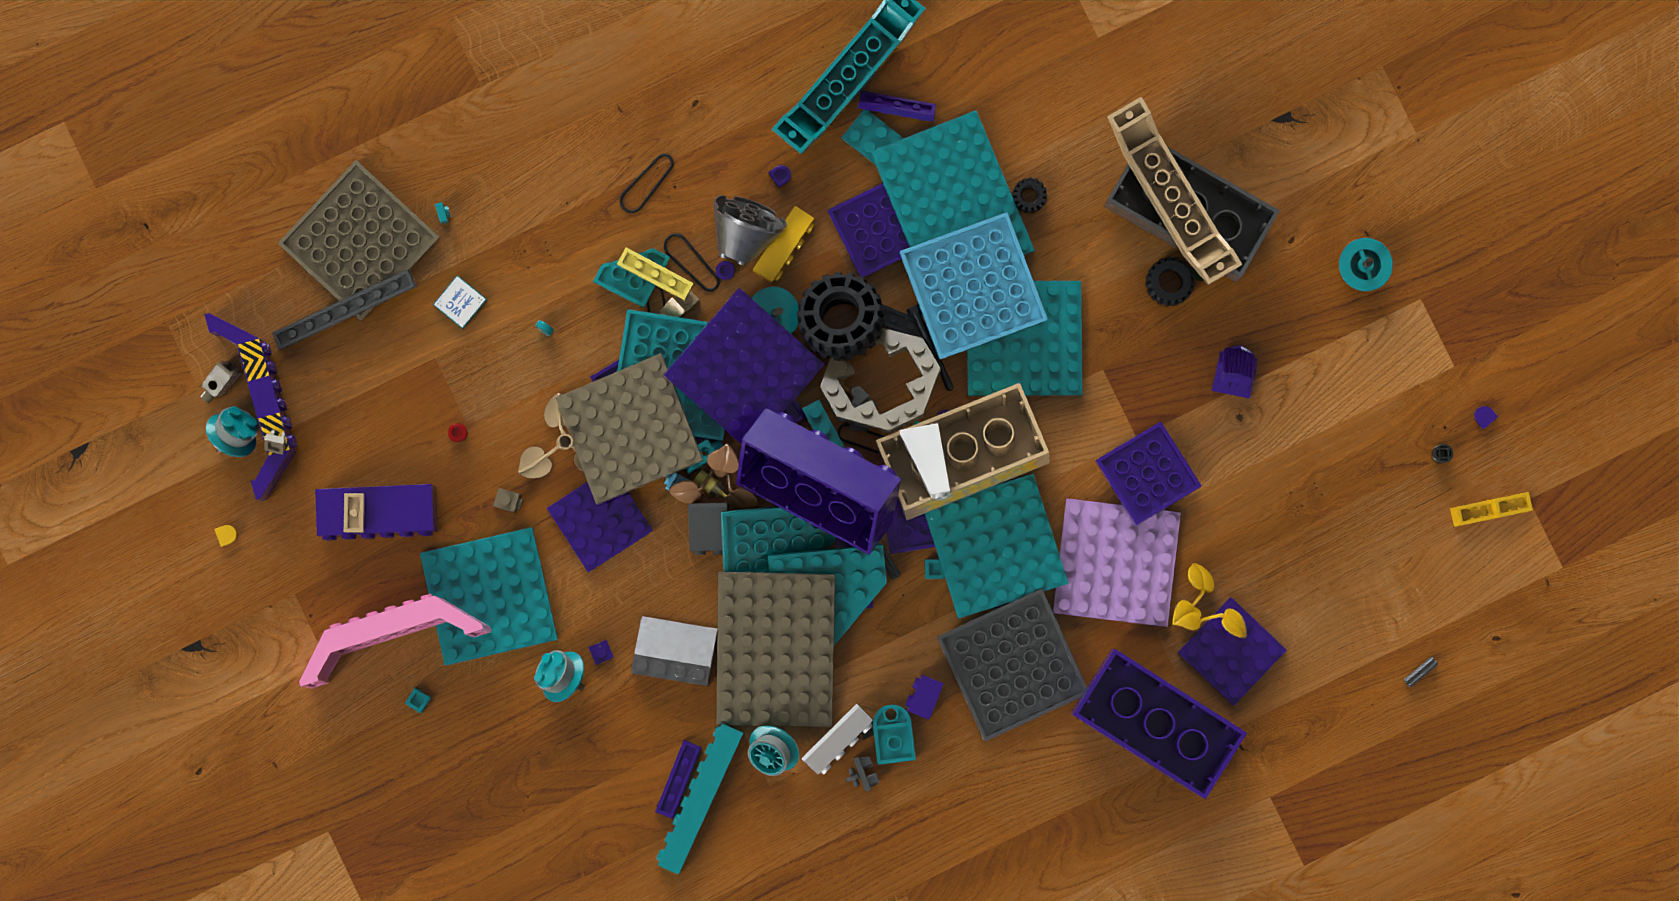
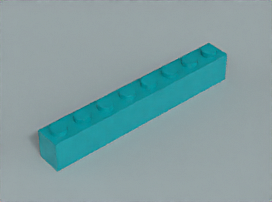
[656,723,743,875]

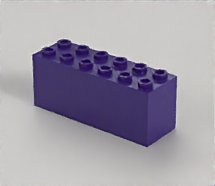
[315,484,438,541]

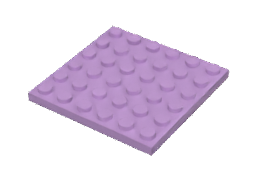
[1053,498,1181,627]

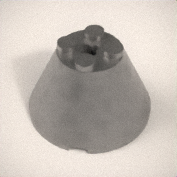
[713,195,787,266]

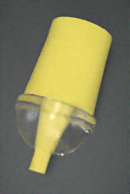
[694,470,727,498]

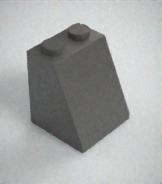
[688,503,728,555]

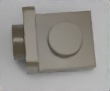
[493,488,523,513]

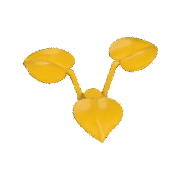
[1173,563,1247,638]

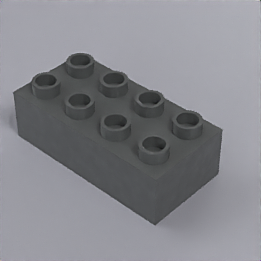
[1103,146,1280,282]

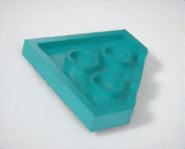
[593,248,670,308]

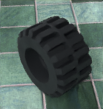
[1145,257,1195,307]

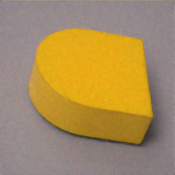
[214,525,237,547]

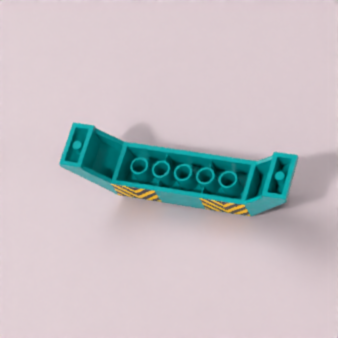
[772,0,926,154]

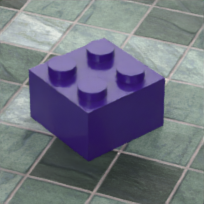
[905,675,944,719]

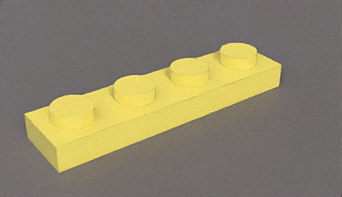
[617,247,694,301]

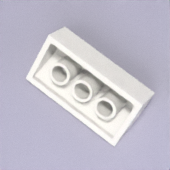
[802,704,873,775]

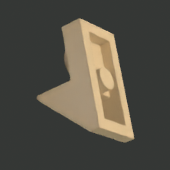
[659,290,700,318]

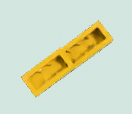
[1450,492,1533,527]

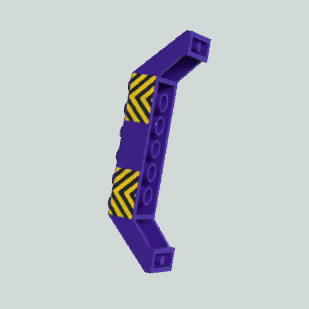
[204,313,298,501]

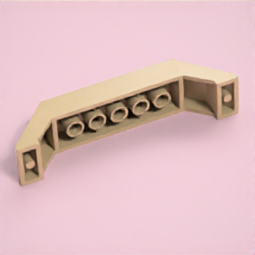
[1107,97,1242,285]

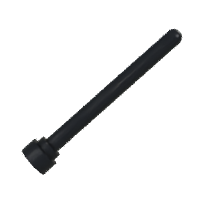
[906,304,953,391]

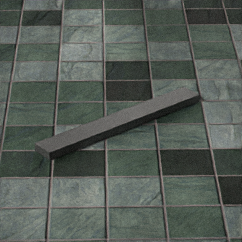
[272,269,417,350]

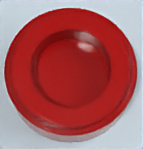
[448,423,468,443]

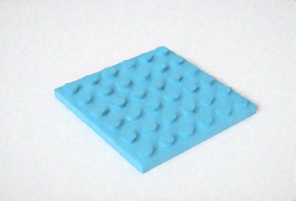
[899,212,1048,360]

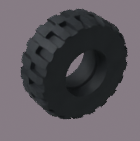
[797,272,885,361]

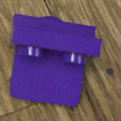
[1212,345,1258,398]

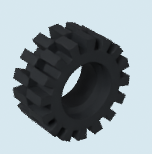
[1012,177,1047,213]

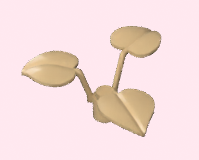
[518,393,584,478]

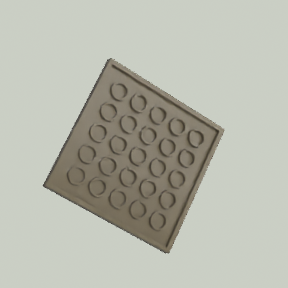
[278,160,440,321]
[556,353,704,505]

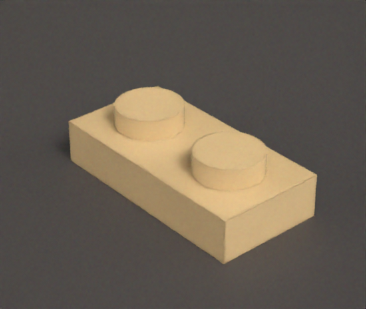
[344,493,365,533]

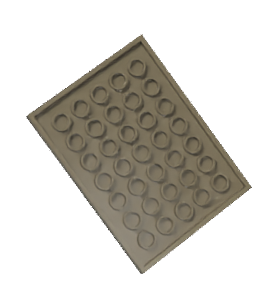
[716,572,835,727]

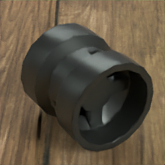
[1431,444,1454,464]

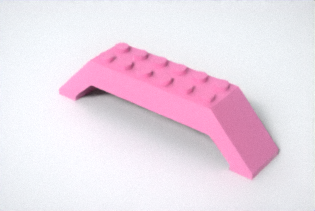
[299,594,492,689]

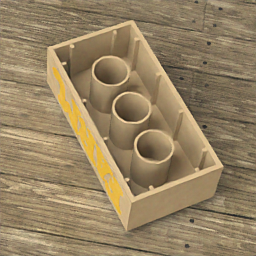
[876,383,1050,520]

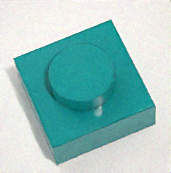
[435,202,451,225]

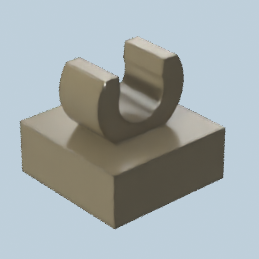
[264,430,285,455]

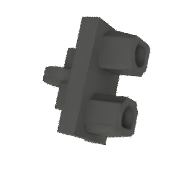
[845,756,880,791]

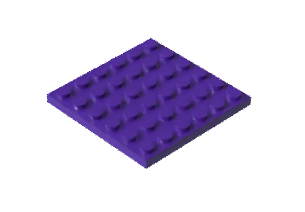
[663,288,825,445]

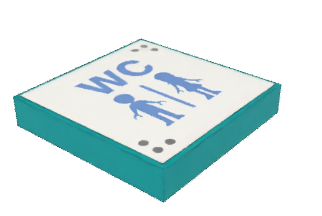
[433,275,487,329]

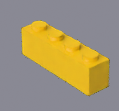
[753,206,815,284]

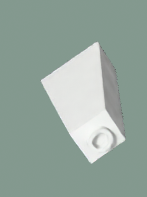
[900,423,951,500]

